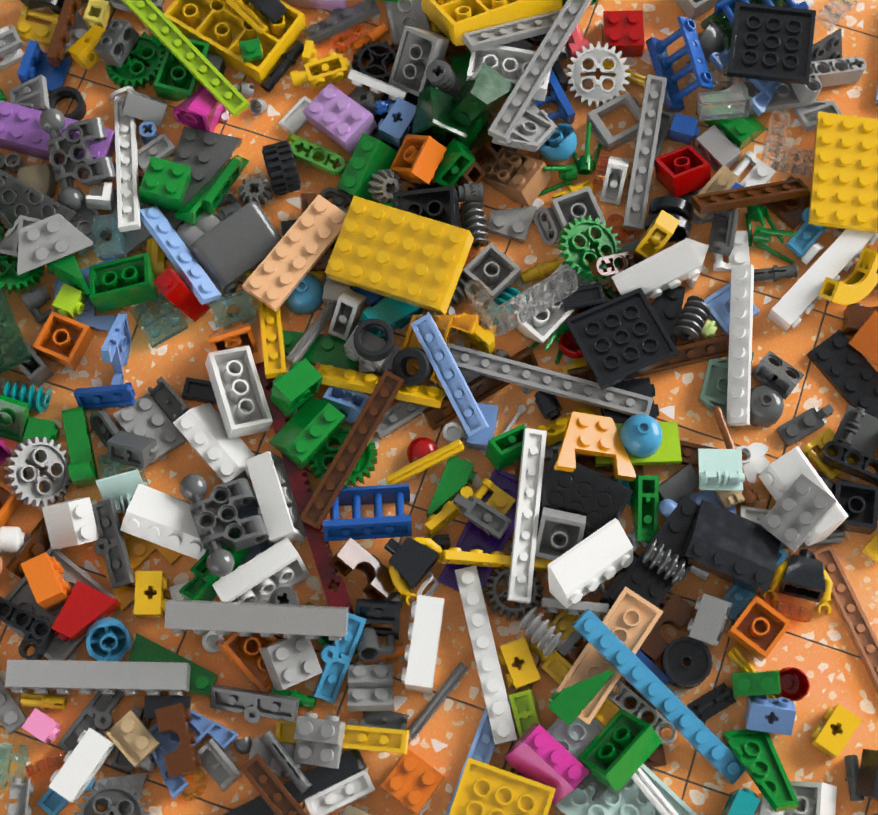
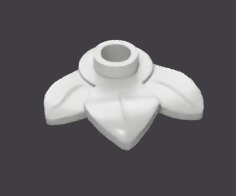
[736,442,770,484]

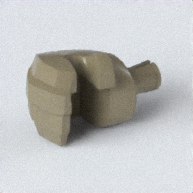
[13,164,58,199]

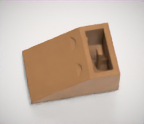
[481,149,552,207]

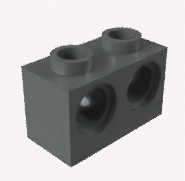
[94,18,140,67]
[751,351,804,400]

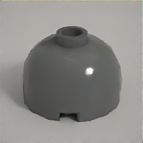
[687,21,724,61]
[750,385,784,428]

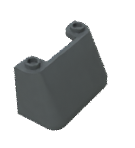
[190,201,282,297]

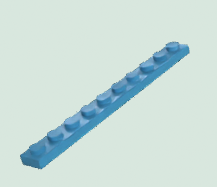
[572,609,746,784]

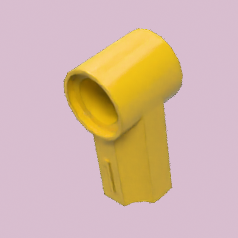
[147,238,167,278]

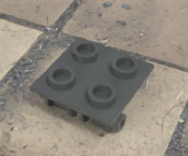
[811,28,842,62]
[832,405,878,456]

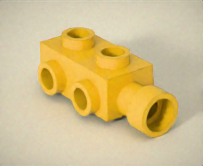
[289,52,350,89]

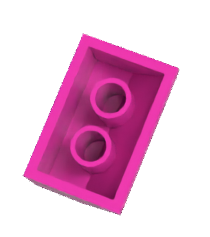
[504,723,590,805]

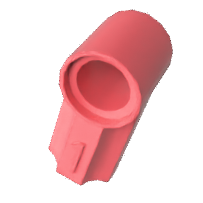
[567,24,590,59]

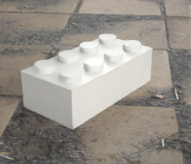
[466,45,551,102]
[205,345,273,439]
[401,595,444,694]

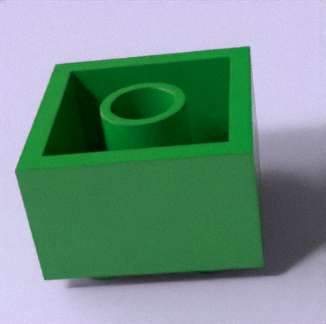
[139,156,191,212]
[270,358,323,417]

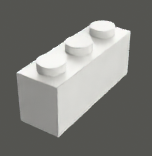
[48,727,116,804]

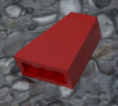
[153,267,211,322]
[51,580,121,642]

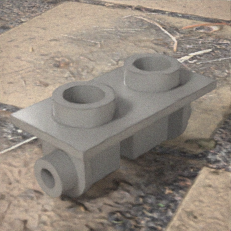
[7,777,34,815]

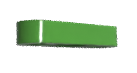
[291,140,346,176]

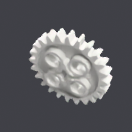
[566,42,631,108]

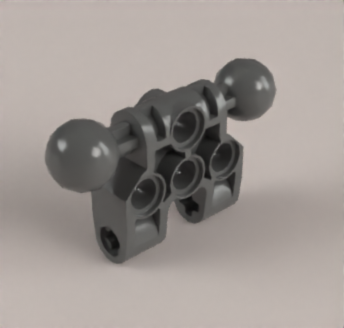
[39,108,116,211]
[179,474,269,577]

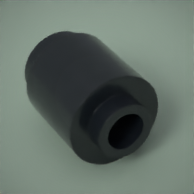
[534,391,563,421]

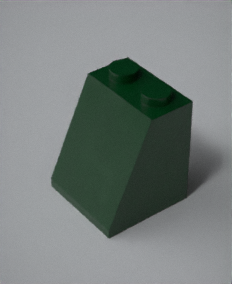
[450,62,515,127]
[411,86,467,147]

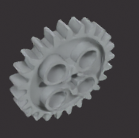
[4,437,71,507]

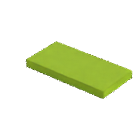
[594,422,682,467]

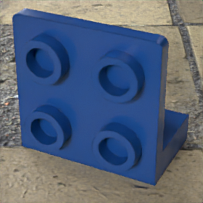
[17,40,72,92]

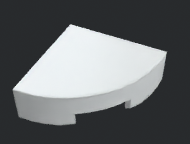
[801,242,825,265]

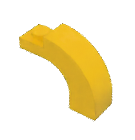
[818,247,878,305]

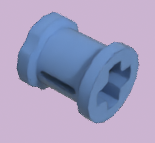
[139,121,159,145]

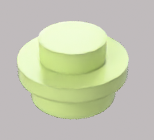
[700,320,718,339]

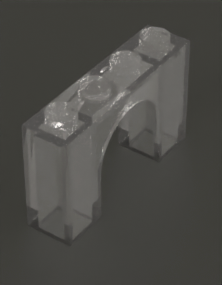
[685,60,753,121]

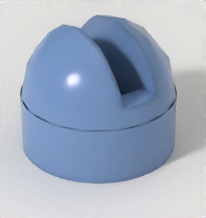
[659,499,678,518]

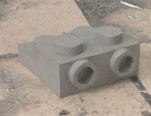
[347,661,393,712]
[293,712,346,769]

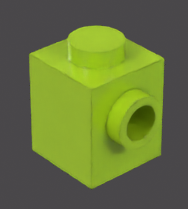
[52,284,86,320]

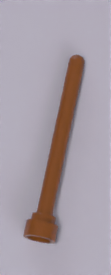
[713,406,759,506]

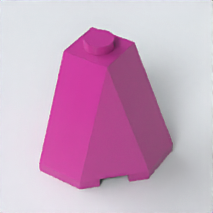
[173,86,225,132]

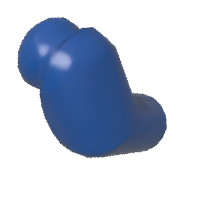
[374,98,394,115]

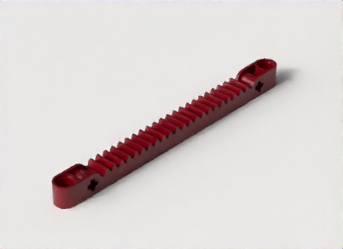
[255,361,354,614]

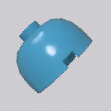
[539,123,577,162]
[285,273,323,315]
[619,414,662,458]
[85,617,131,661]

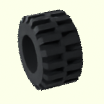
[262,140,301,196]

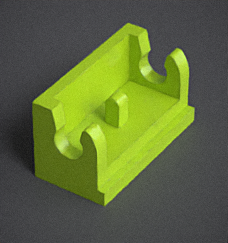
[509,689,544,738]

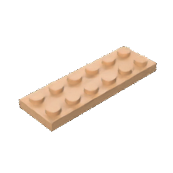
[242,195,347,312]
[556,586,664,725]

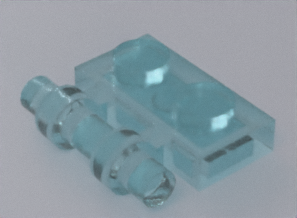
[0,743,30,791]

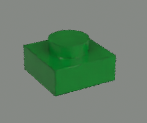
[239,38,264,63]

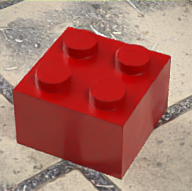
[601,10,645,58]
[654,145,711,197]

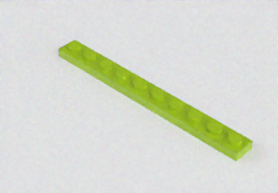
[121,0,250,118]

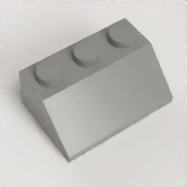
[388,26,450,96]

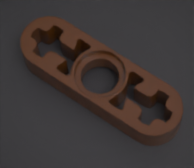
[590,250,644,277]

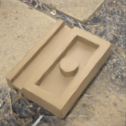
[106,710,161,767]

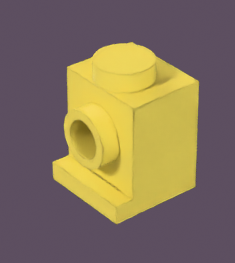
[83,0,113,29]

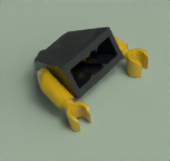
[384,537,445,605]
[762,549,833,615]

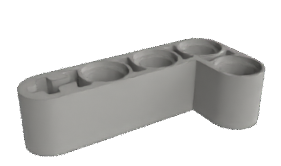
[791,56,867,105]

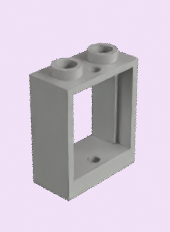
[586,92,641,153]

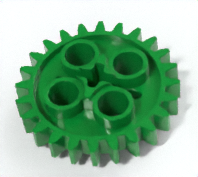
[105,32,166,91]
[557,215,623,282]
[0,235,45,295]
[309,424,378,488]

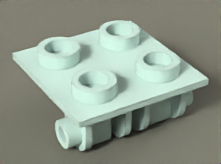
[698,448,745,491]
[96,469,144,513]

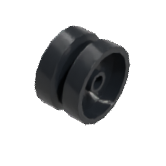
[645,196,694,242]
[660,637,712,689]

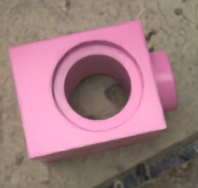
[22,708,62,744]

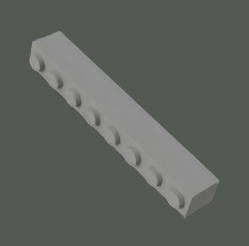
[164,599,349,640]
[5,659,191,696]

